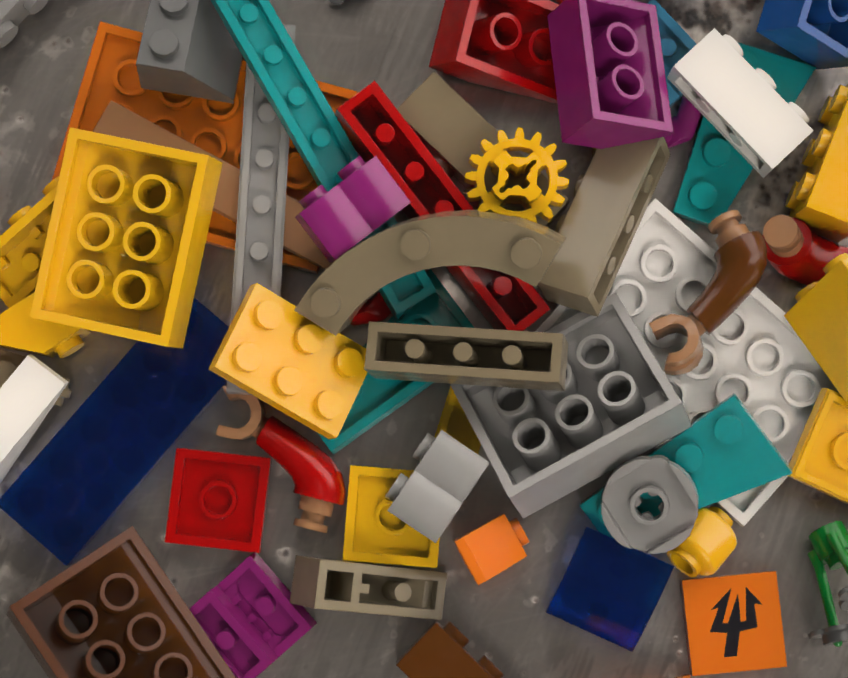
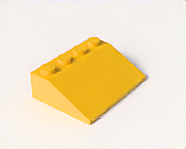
[29,127,223,349]

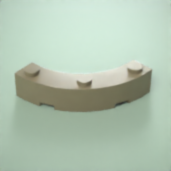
[294,210,567,336]

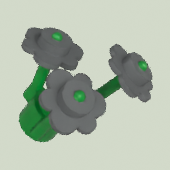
[807,521,848,647]

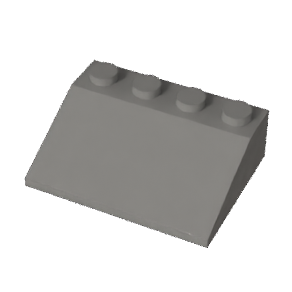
[450,292,692,519]

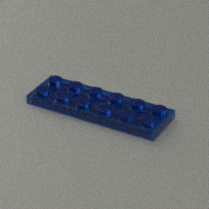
[0,297,229,566]

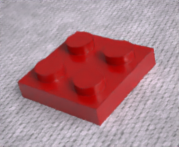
[165,448,272,553]

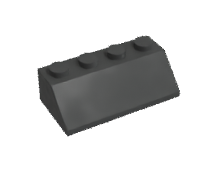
[136,0,243,104]

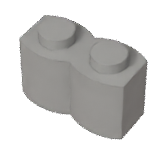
[385,430,490,543]

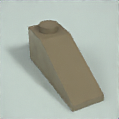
[290,555,447,620]

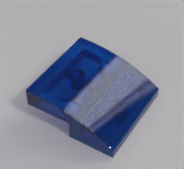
[545,526,674,652]

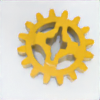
[464,127,569,223]

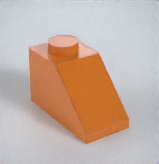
[453,514,530,585]

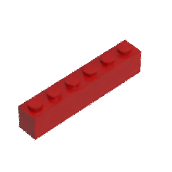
[335,80,550,331]

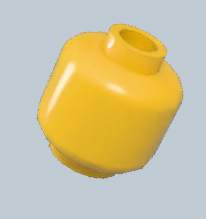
[666,506,737,577]

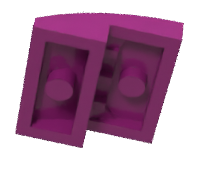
[190,552,317,678]

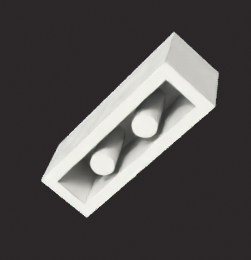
[667,28,814,178]

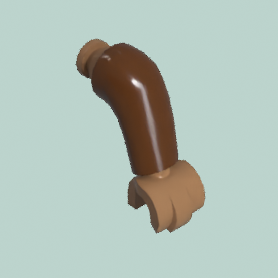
[649,210,767,375]

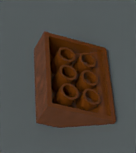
[6,526,236,678]

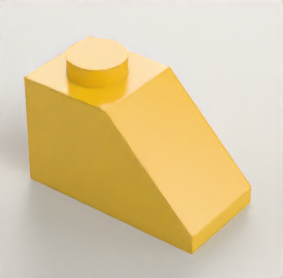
[0,292,92,359]

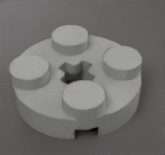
[601,455,699,554]

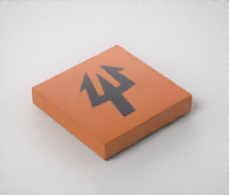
[680,571,787,676]

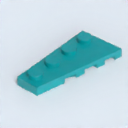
[672,42,816,227]
[318,269,475,455]
[579,393,792,544]

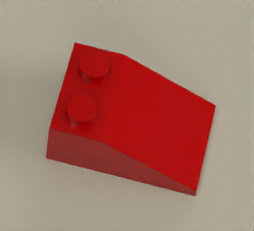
[429,0,559,104]

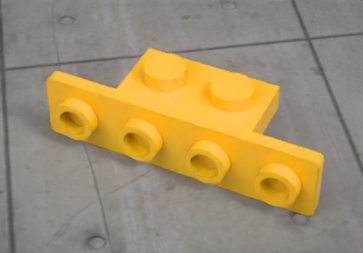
[0,176,59,308]

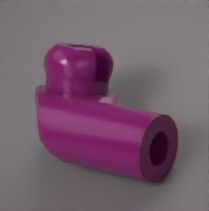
[665,95,701,149]

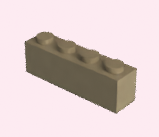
[397,71,570,227]
[538,137,671,317]
[364,321,568,391]

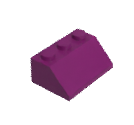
[547,0,673,149]

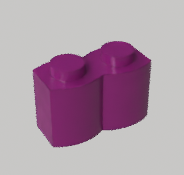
[295,156,411,263]

